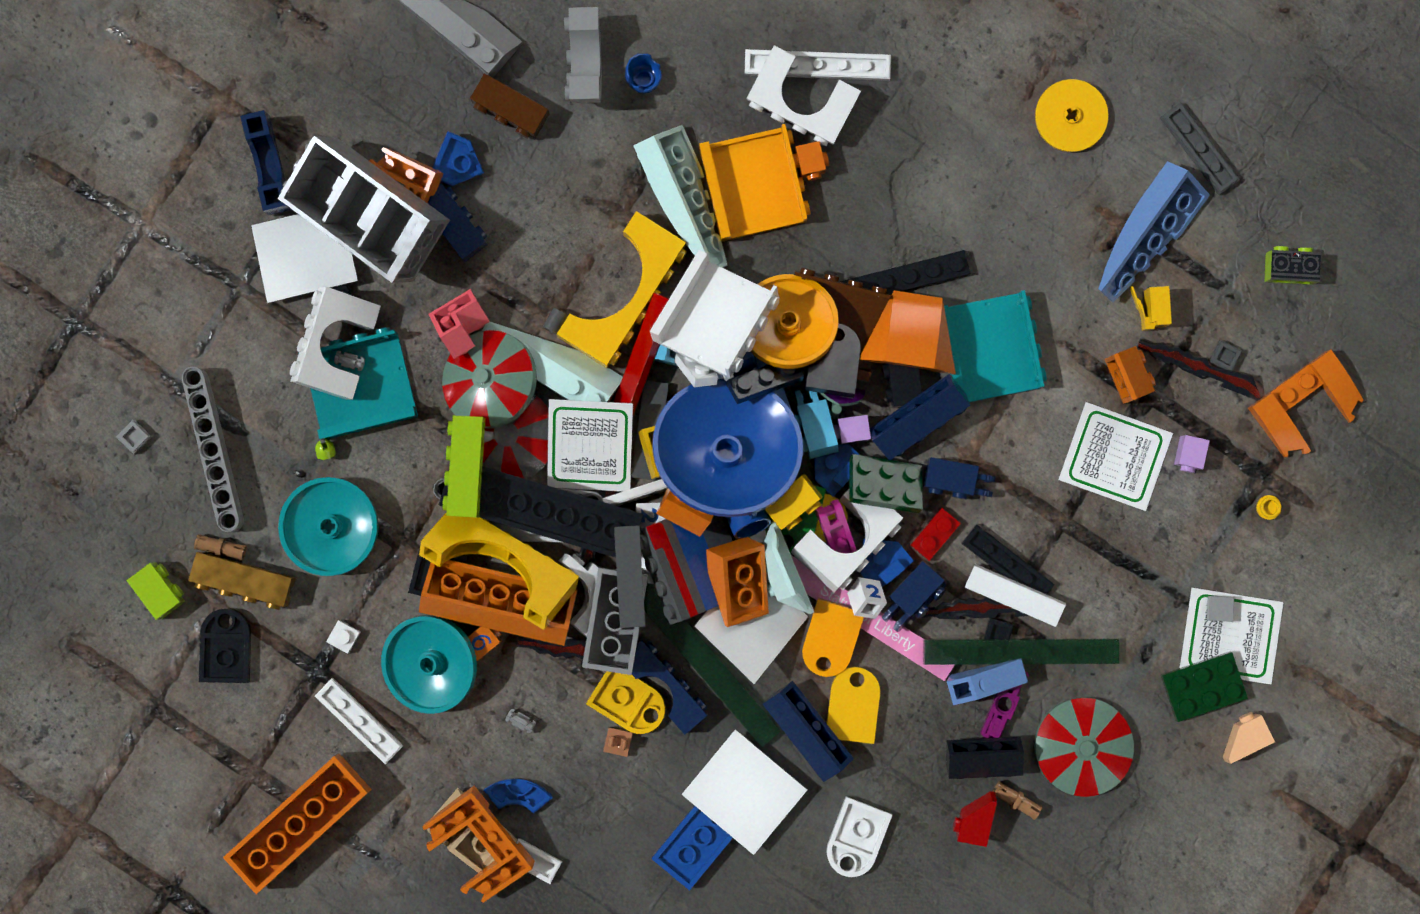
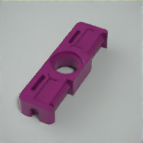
[980,671,1029,738]

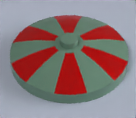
[442,330,537,429]
[1034,697,1134,797]

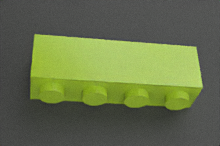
[443,415,486,518]

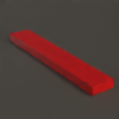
[613,293,669,414]

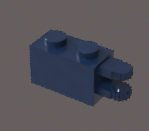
[923,457,996,500]
[882,561,946,632]

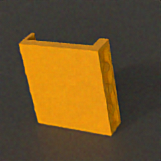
[699,124,811,242]

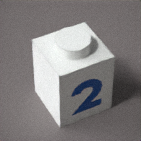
[636,503,665,528]
[847,577,887,619]

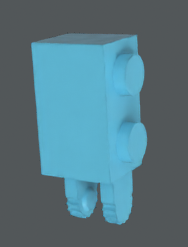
[794,390,838,459]

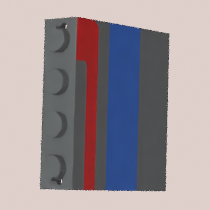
[640,515,733,625]

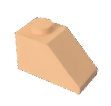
[1223,712,1275,764]

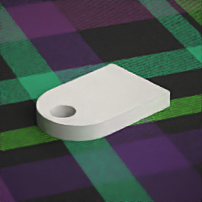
[826,796,892,877]

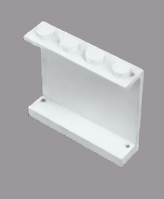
[650,250,780,379]

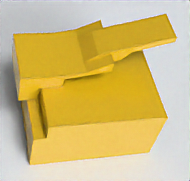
[1130,286,1172,331]

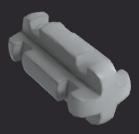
[334,350,365,371]
[505,709,536,734]

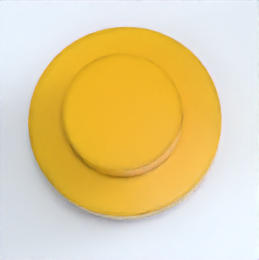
[1256,495,1282,520]

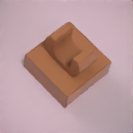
[603,727,633,757]

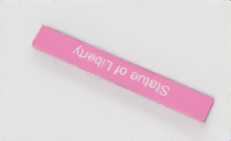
[791,555,957,681]

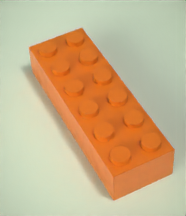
[419,560,577,646]
[223,753,372,894]

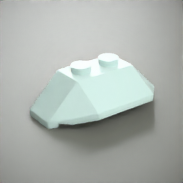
[763,521,814,614]

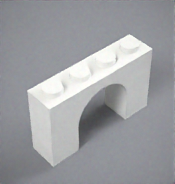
[747,45,861,146]
[290,287,381,400]
[791,489,903,592]

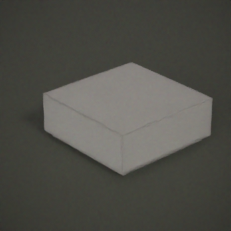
[116,419,152,454]
[1207,596,1234,622]

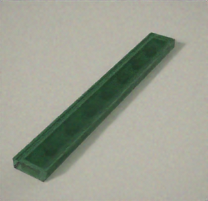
[644,584,780,747]
[923,639,1119,665]

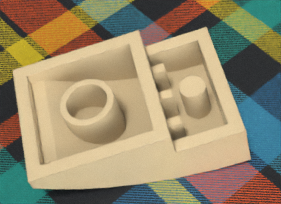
[427,788,517,873]

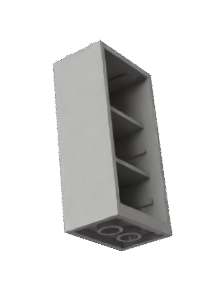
[278,136,450,283]

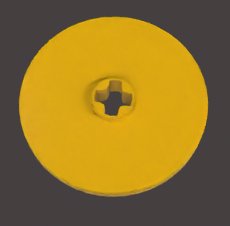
[1035,79,1108,152]

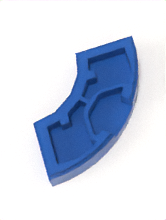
[484,778,553,813]

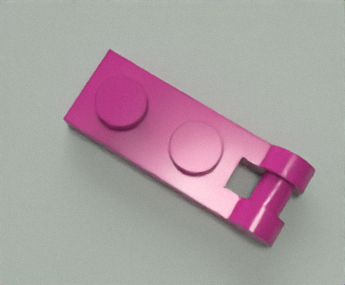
[815,499,857,554]

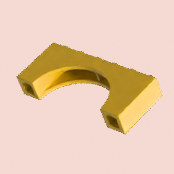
[557,211,687,368]
[419,513,579,630]

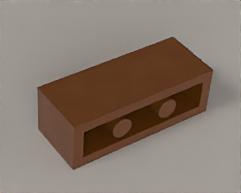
[470,73,550,139]

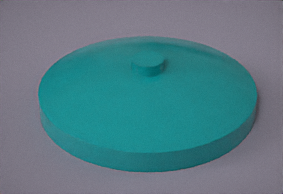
[278,477,379,576]
[381,615,477,714]

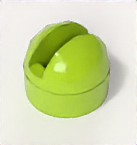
[315,439,336,460]

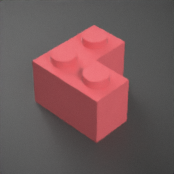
[428,289,490,359]

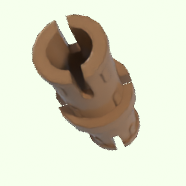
[194,534,247,561]
[993,781,1042,820]

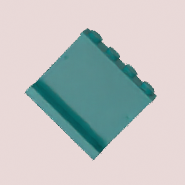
[944,290,1047,402]
[298,327,418,440]

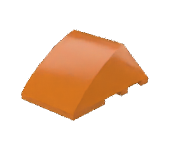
[859,290,956,375]

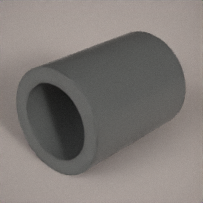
[543,308,568,335]

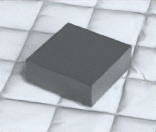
[1208,340,1242,371]

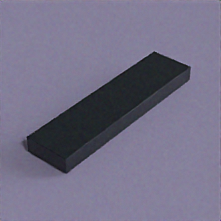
[961,524,1055,595]

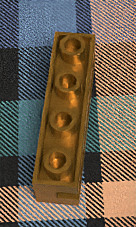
[188,552,296,610]

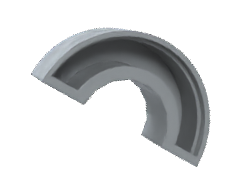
[564,7,602,103]

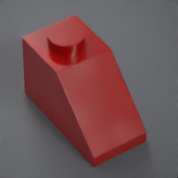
[953,791,997,847]

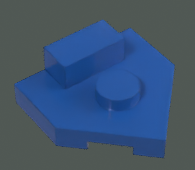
[432,131,484,187]
[814,444,860,497]
[860,539,914,587]

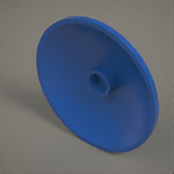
[652,378,803,539]

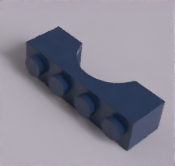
[240,110,292,215]
[632,640,708,735]

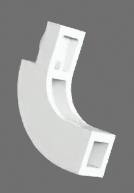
[559,554,598,638]

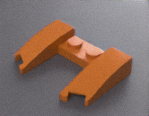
[369,147,443,203]
[1248,350,1363,457]
[423,785,535,903]

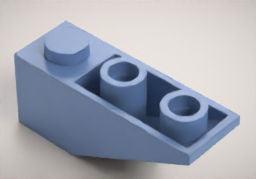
[947,658,1028,705]

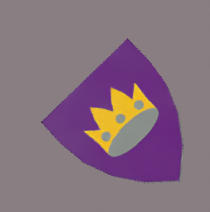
[820,388,865,419]

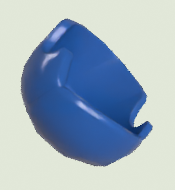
[625,53,662,94]

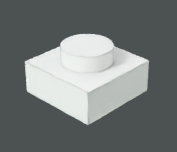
[326,620,361,654]

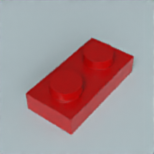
[910,508,961,561]

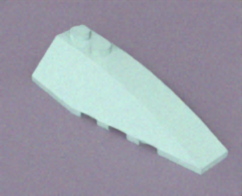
[633,125,727,268]
[482,322,623,402]

